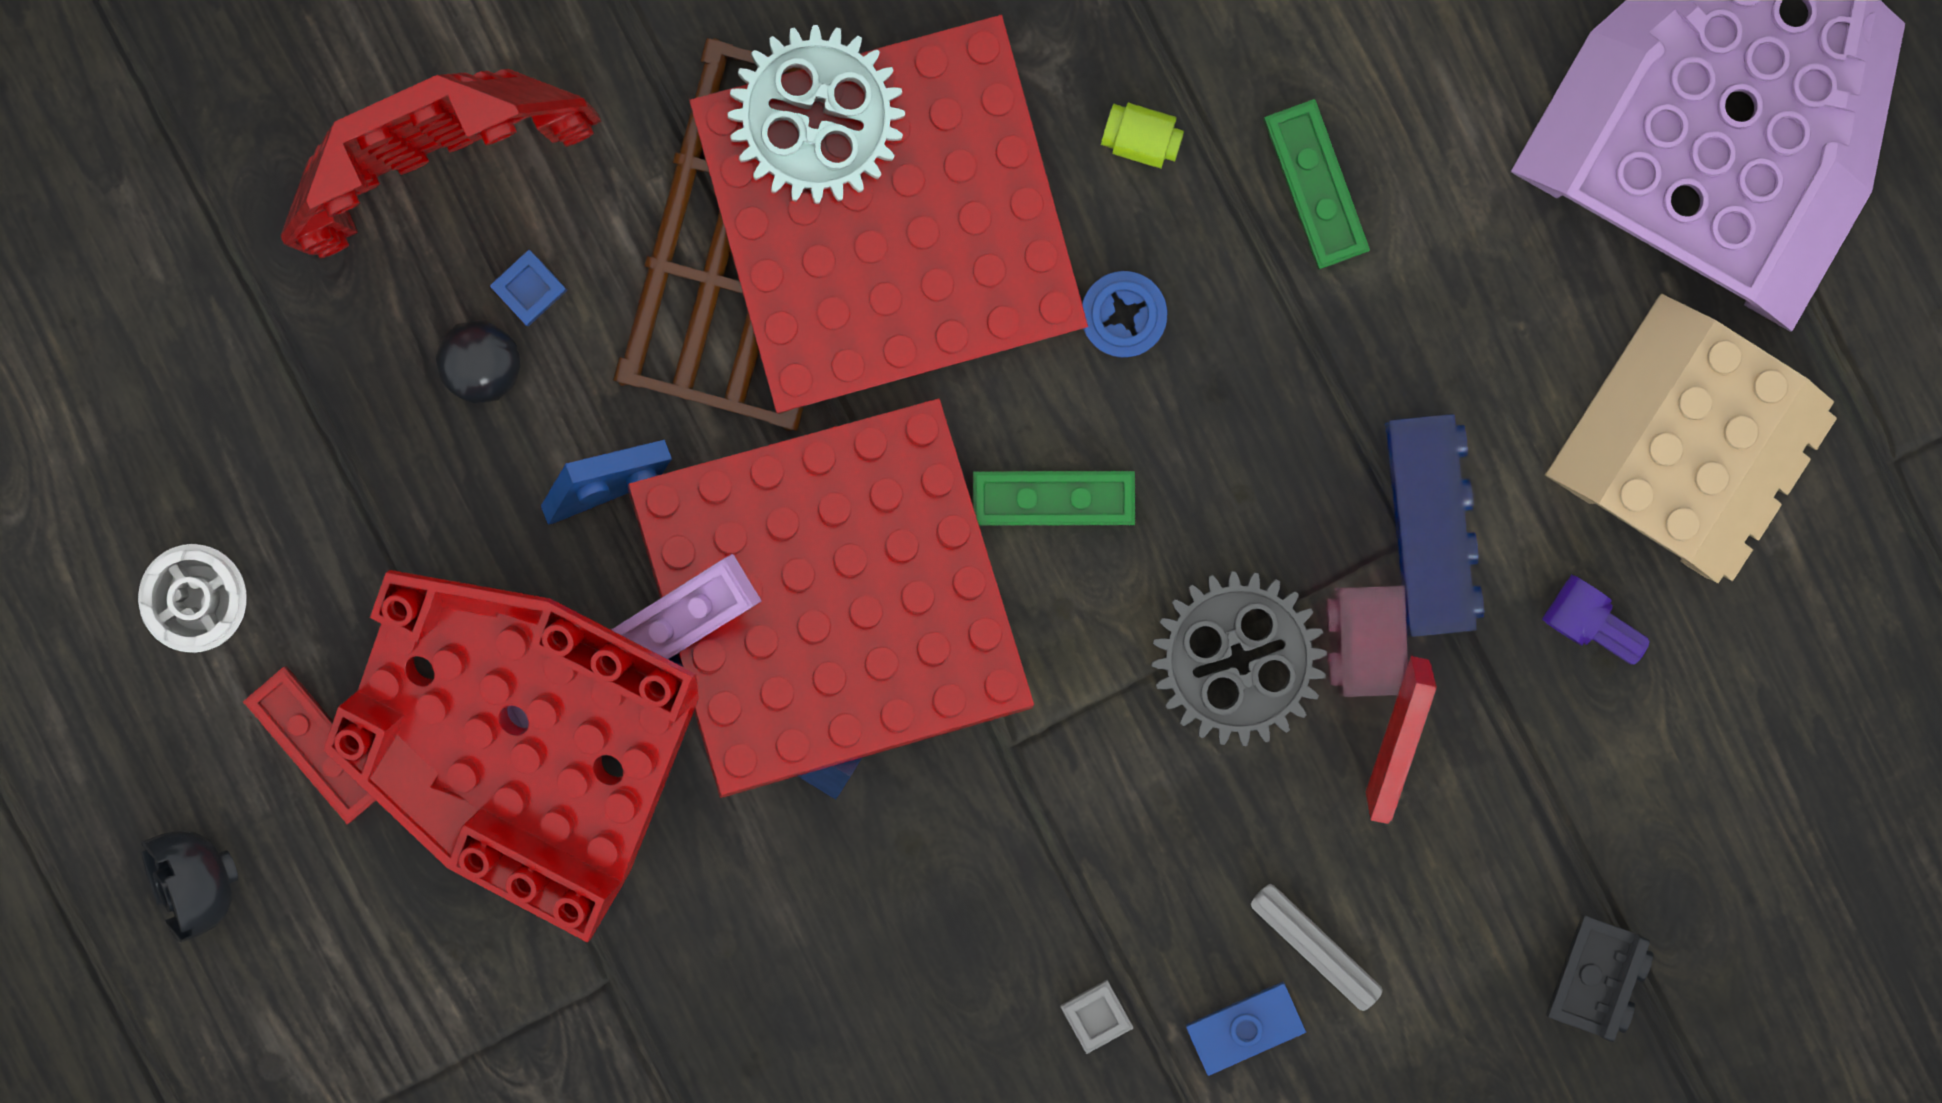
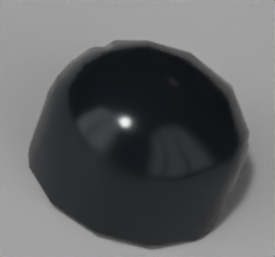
[435,320,521,404]

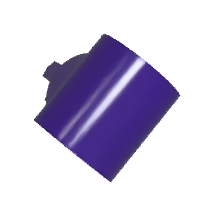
[1541,574,1650,665]

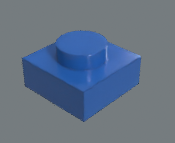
[490,249,567,327]

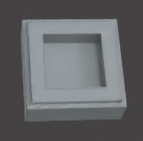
[1060,980,1134,1054]

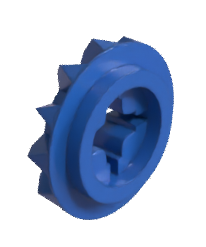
[1082,271,1167,358]

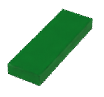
[1263,99,1370,270]
[973,471,1135,525]

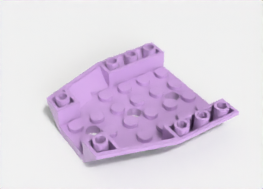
[1511,0,1905,332]

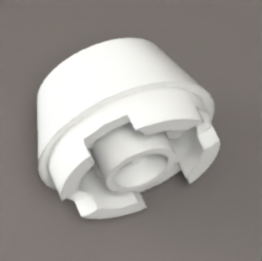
[138,544,246,652]

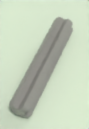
[1251,884,1383,1011]

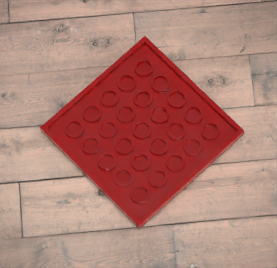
[689,15,1088,414]
[628,399,1034,798]

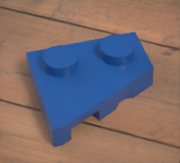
[541,440,672,525]

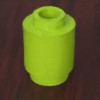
[1101,102,1184,169]

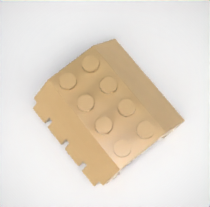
[1545,294,1837,583]

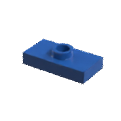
[1185,982,1306,1076]

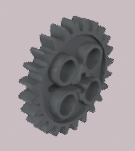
[1151,571,1327,746]

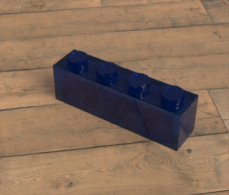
[1385,414,1484,637]

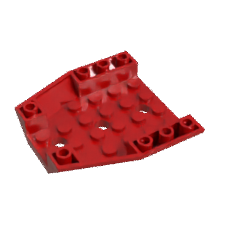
[281,69,602,259]
[323,570,699,943]

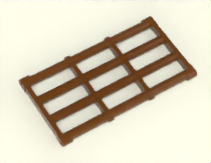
[613,38,804,431]

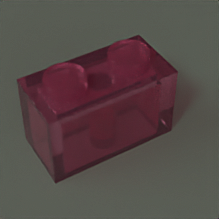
[1326,586,1408,697]

